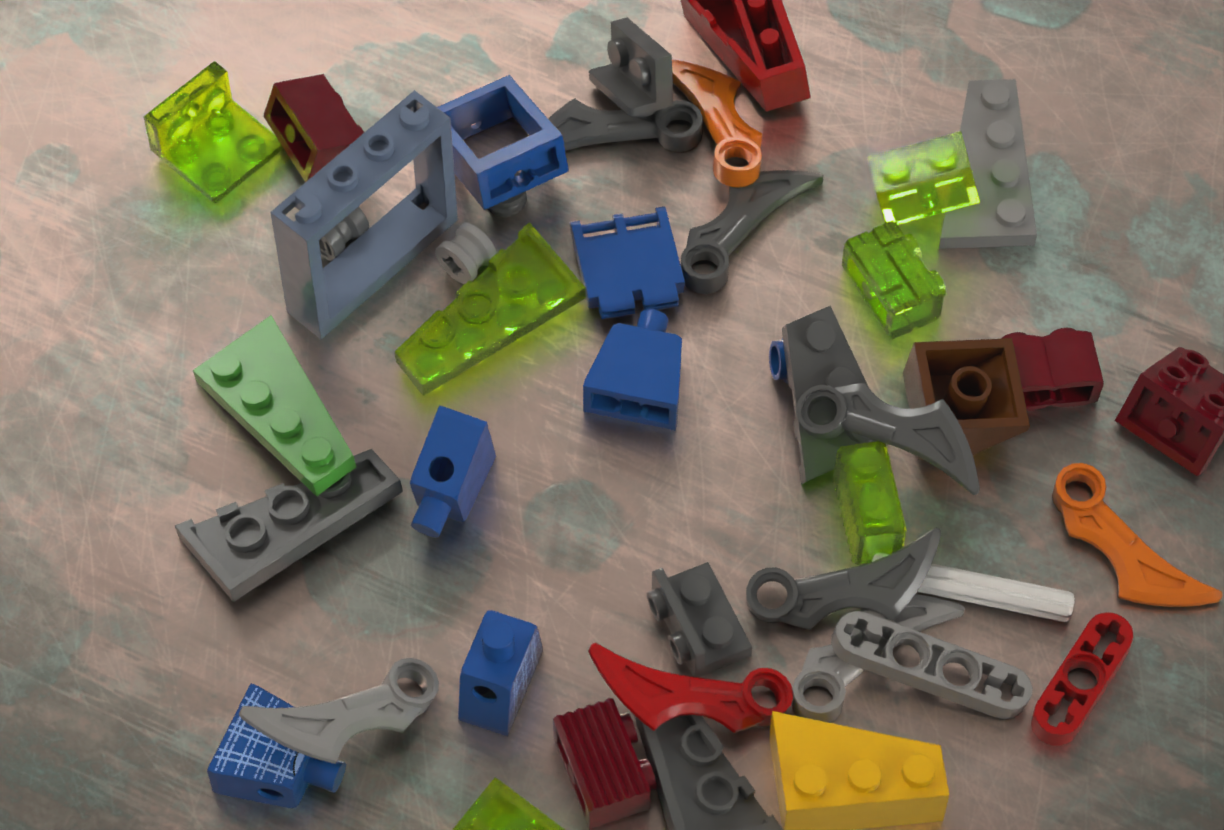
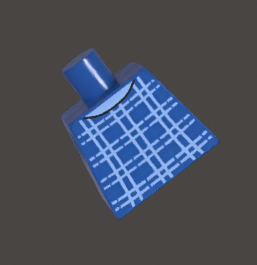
[458,610,543,737]
[207,683,346,809]

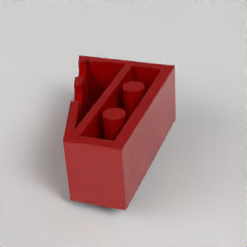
[681,0,811,112]

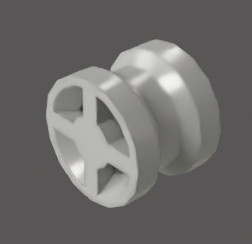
[435,223,497,284]

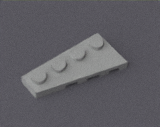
[939,79,1037,249]

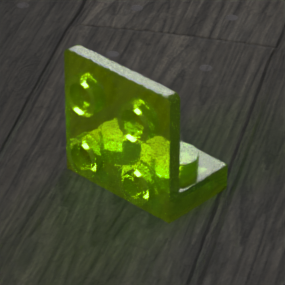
[143,61,283,203]

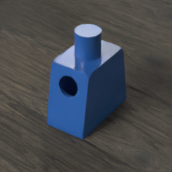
[583,309,682,431]
[410,405,496,538]

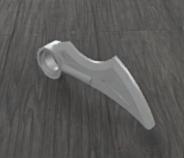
[792,594,965,723]
[239,658,439,764]

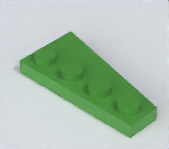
[193,315,357,496]

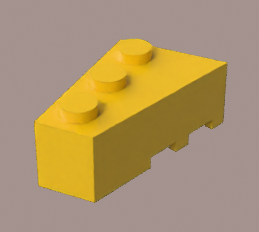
[769,711,950,830]

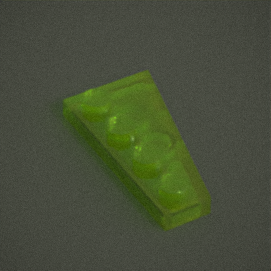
[395,222,586,396]

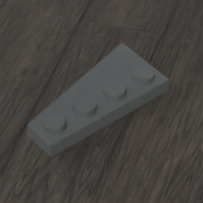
[175,449,403,602]

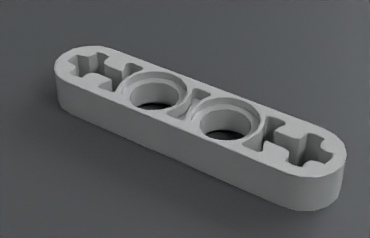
[831,611,1033,719]

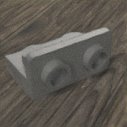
[589,17,673,117]
[647,562,752,677]

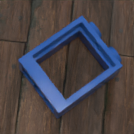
[437,75,569,210]

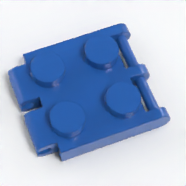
[570,206,685,319]

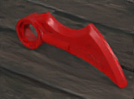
[588,643,793,733]

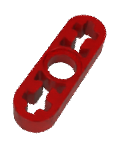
[1031,612,1133,746]

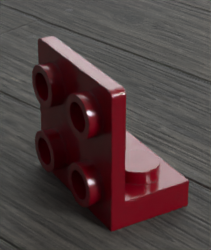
[1115,347,1224,477]

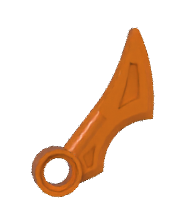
[672,59,762,188]
[1052,463,1223,607]

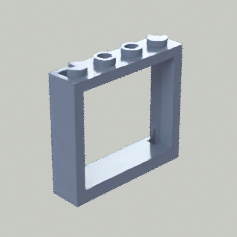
[270,90,458,340]

